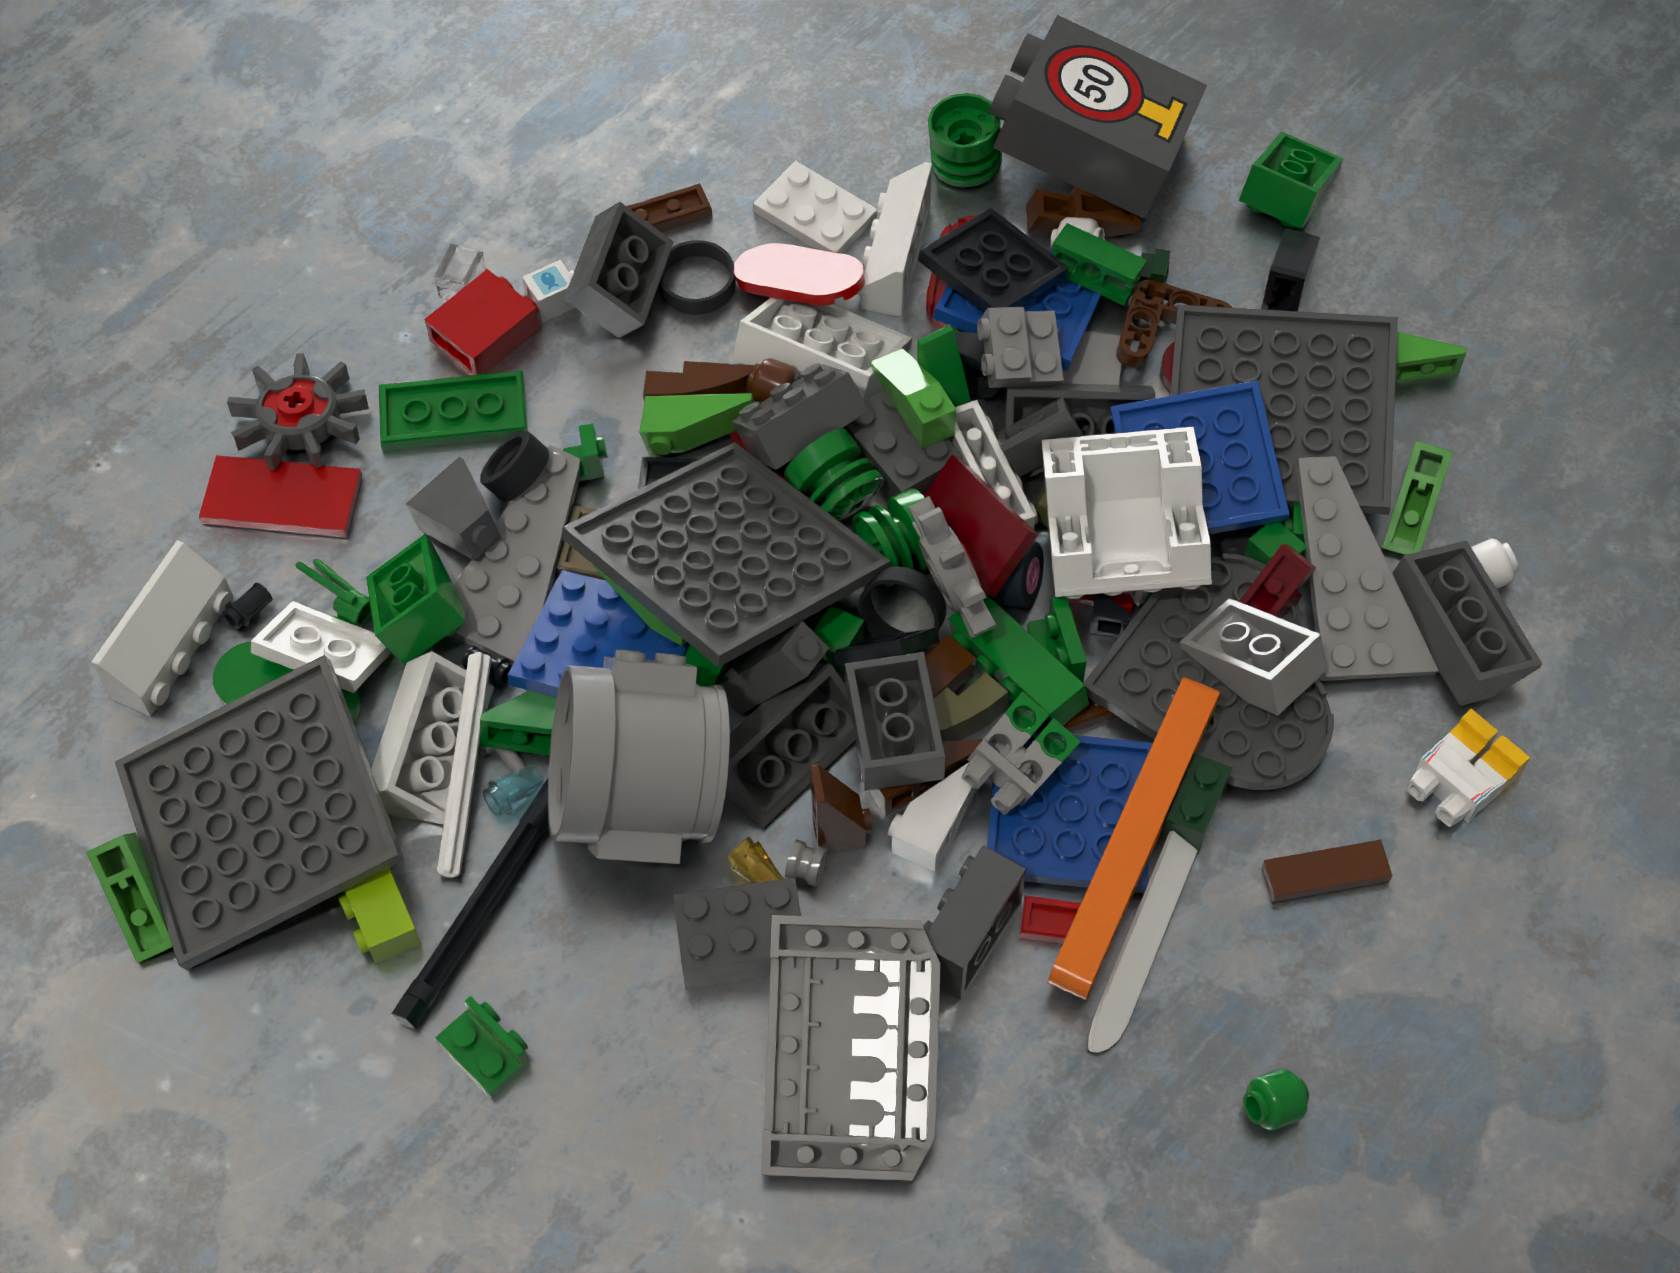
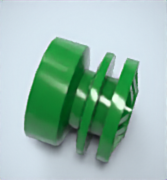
[928,93,1002,188]
[784,428,884,522]
[852,488,928,587]

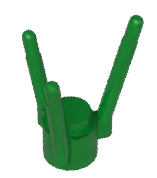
[295,559,371,627]

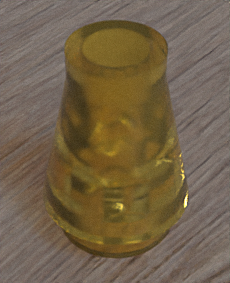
[727,837,785,883]

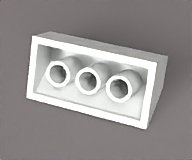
[856,162,932,317]
[92,540,233,717]
[371,651,494,825]

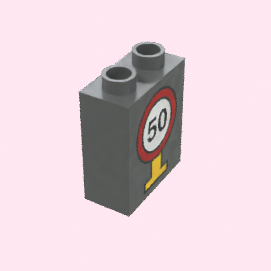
[988,15,1207,219]

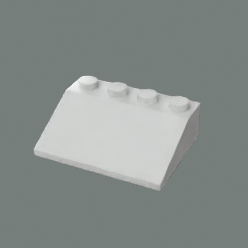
[732,297,912,400]

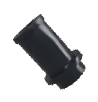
[222,582,273,629]
[462,646,512,686]

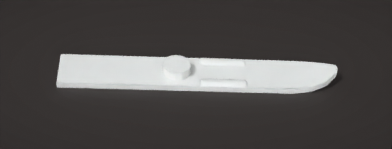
[1088,831,1198,1053]

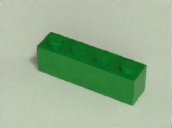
[947,594,1089,726]

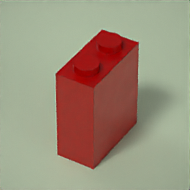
[424,269,540,375]

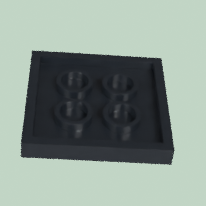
[918,208,1069,312]

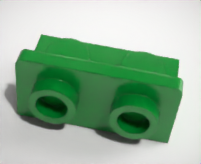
[1027,596,1087,683]
[435,996,530,1099]

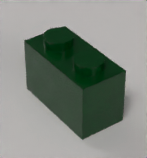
[1161,753,1232,855]

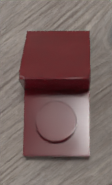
[1239,544,1316,618]

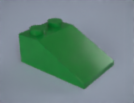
[1238,131,1344,229]
[366,534,466,665]

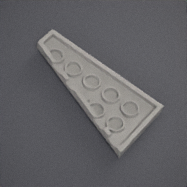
[451,445,583,665]
[1295,456,1439,681]

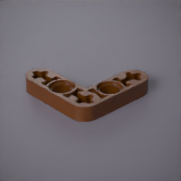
[1116,280,1232,368]

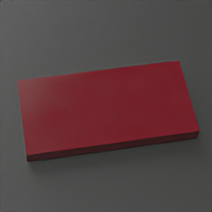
[924,454,1038,597]

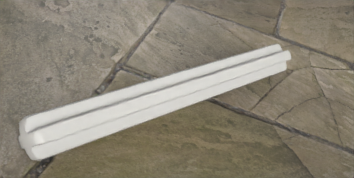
[437,652,491,878]

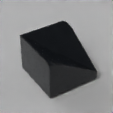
[1089,593,1131,638]

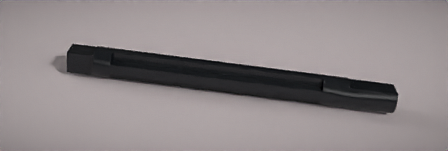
[391,778,549,1029]

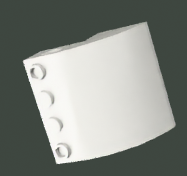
[1042,427,1212,599]

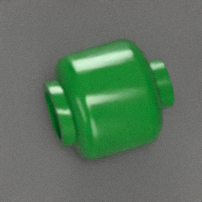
[1243,1068,1309,1131]

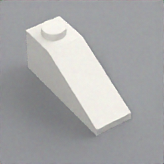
[888,763,979,872]

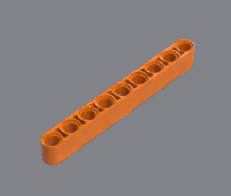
[1047,677,1221,1000]

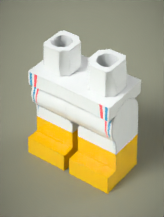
[1406,709,1530,827]

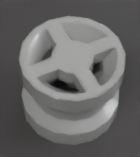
[785,839,828,887]

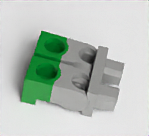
[961,691,1081,815]

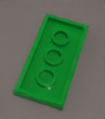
[379,370,528,451]

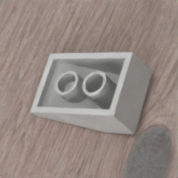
[1180,598,1327,716]

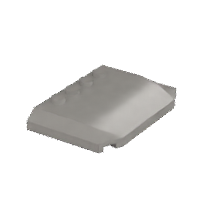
[761,915,940,1181]

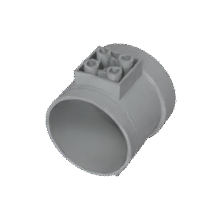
[548,650,730,864]

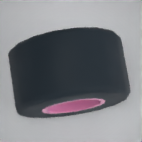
[987,541,1044,608]

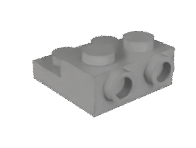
[977,307,1064,388]

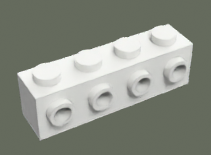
[948,400,1038,530]

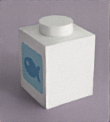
[522,260,576,323]

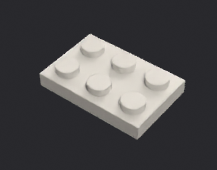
[753,160,878,254]
[251,601,392,693]

